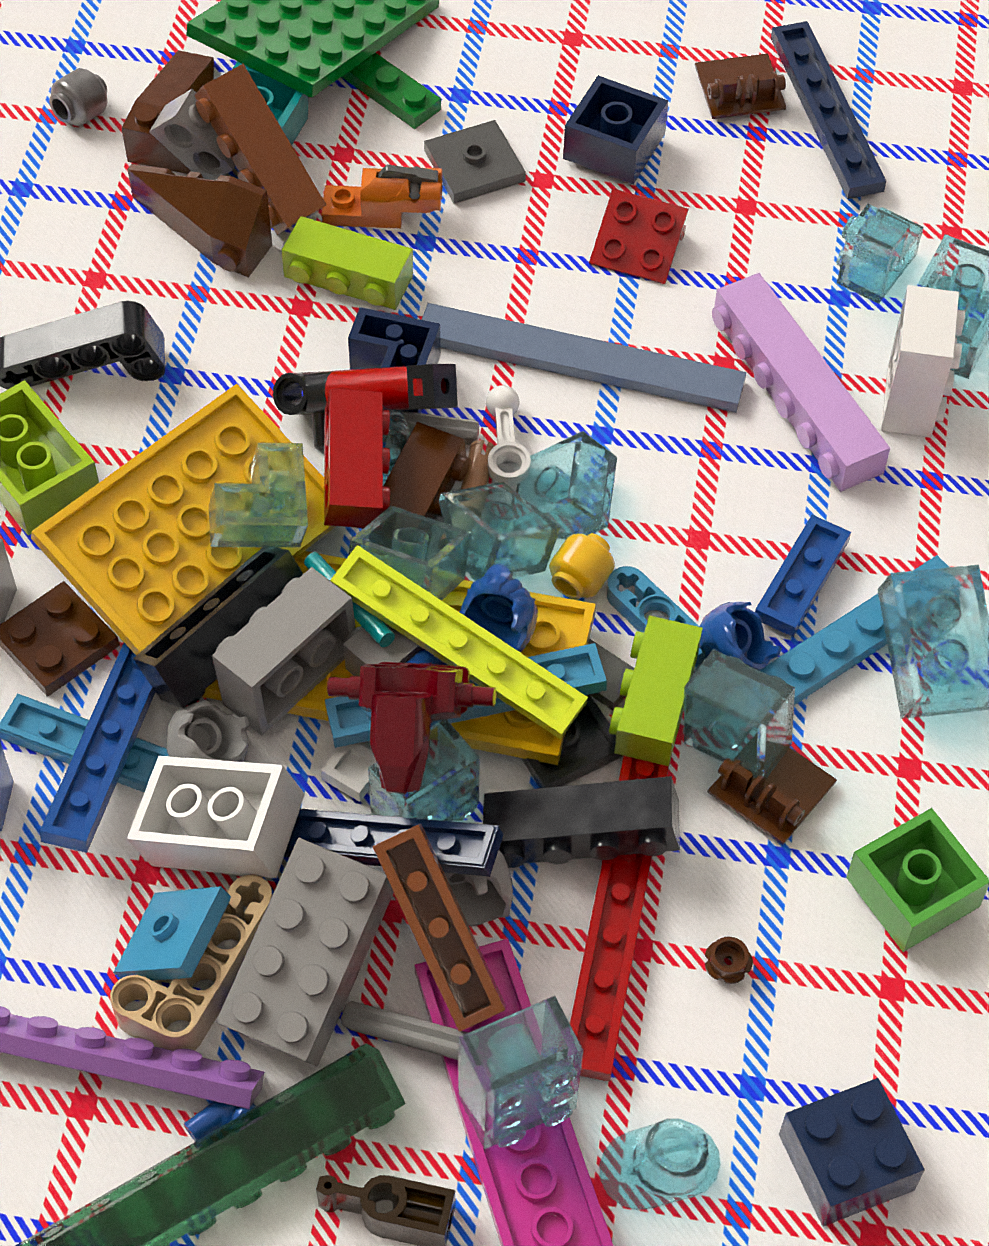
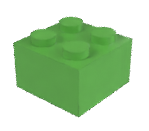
[846,808,989,952]

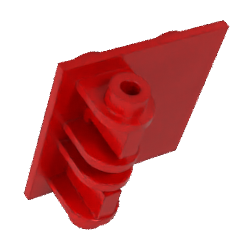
[589,188,689,284]

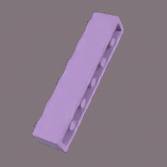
[712,273,890,492]

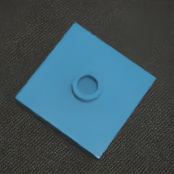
[113,886,231,980]

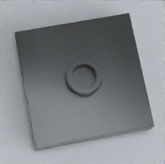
[424,120,526,203]

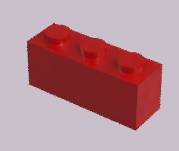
[324,388,390,529]

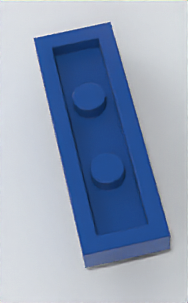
[755,515,851,637]

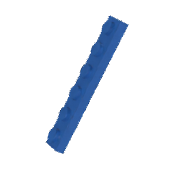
[40,643,156,853]

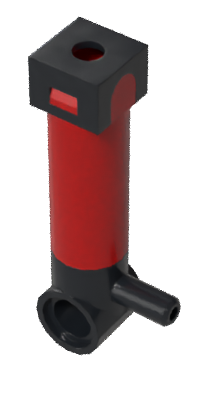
[273,364,458,448]

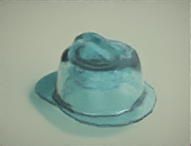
[599,1118,720,1210]

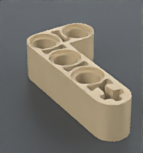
[110,874,272,1051]

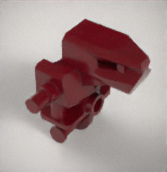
[327,661,496,794]

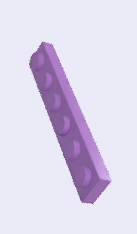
[0,1006,265,1109]

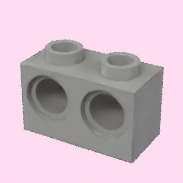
[149,89,236,180]

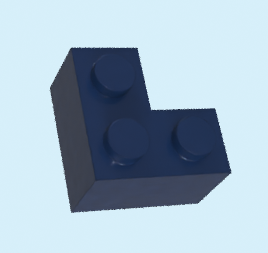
[348,307,441,413]

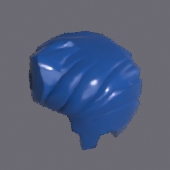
[459,564,538,653]
[699,602,782,679]

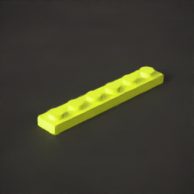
[330,545,588,740]

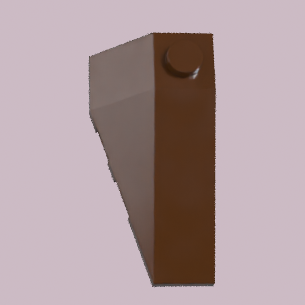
[122,50,214,174]
[127,164,272,278]

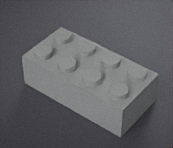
[216,837,394,1067]

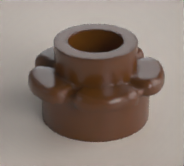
[705,937,753,984]

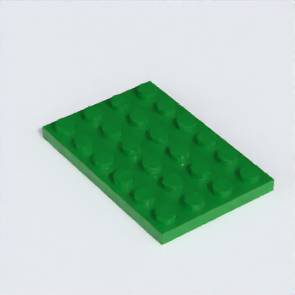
[186,0,440,98]

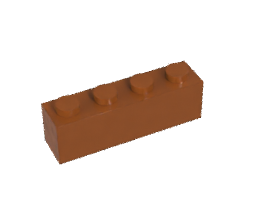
[194,64,326,235]
[373,824,506,1032]

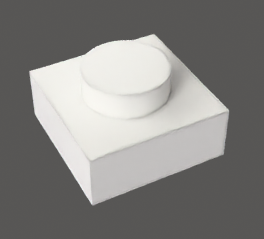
[321,743,380,802]

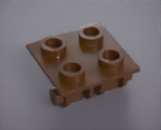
[695,53,786,119]
[707,729,837,845]

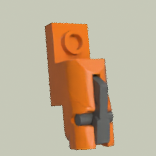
[322,165,443,229]

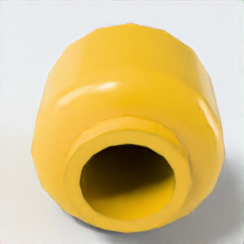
[549,533,615,600]

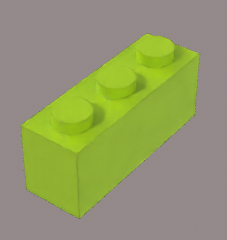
[281,216,413,310]
[609,615,703,766]

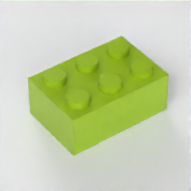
[0,380,99,535]

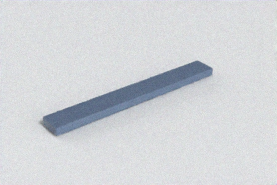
[421,303,747,413]

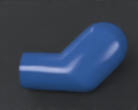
[183,1101,261,1144]

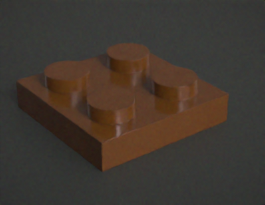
[0,581,120,697]

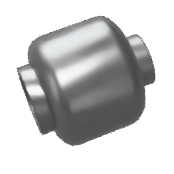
[49,68,108,126]

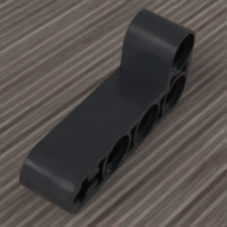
[0,300,165,389]

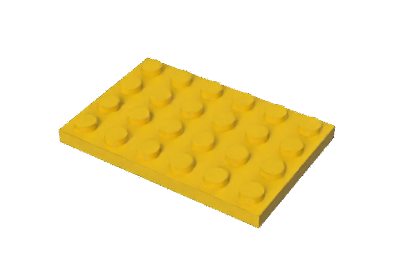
[31,384,336,655]

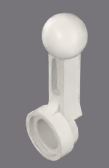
[486,385,531,486]

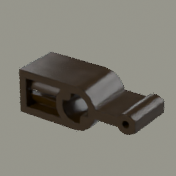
[316,1175,456,1246]

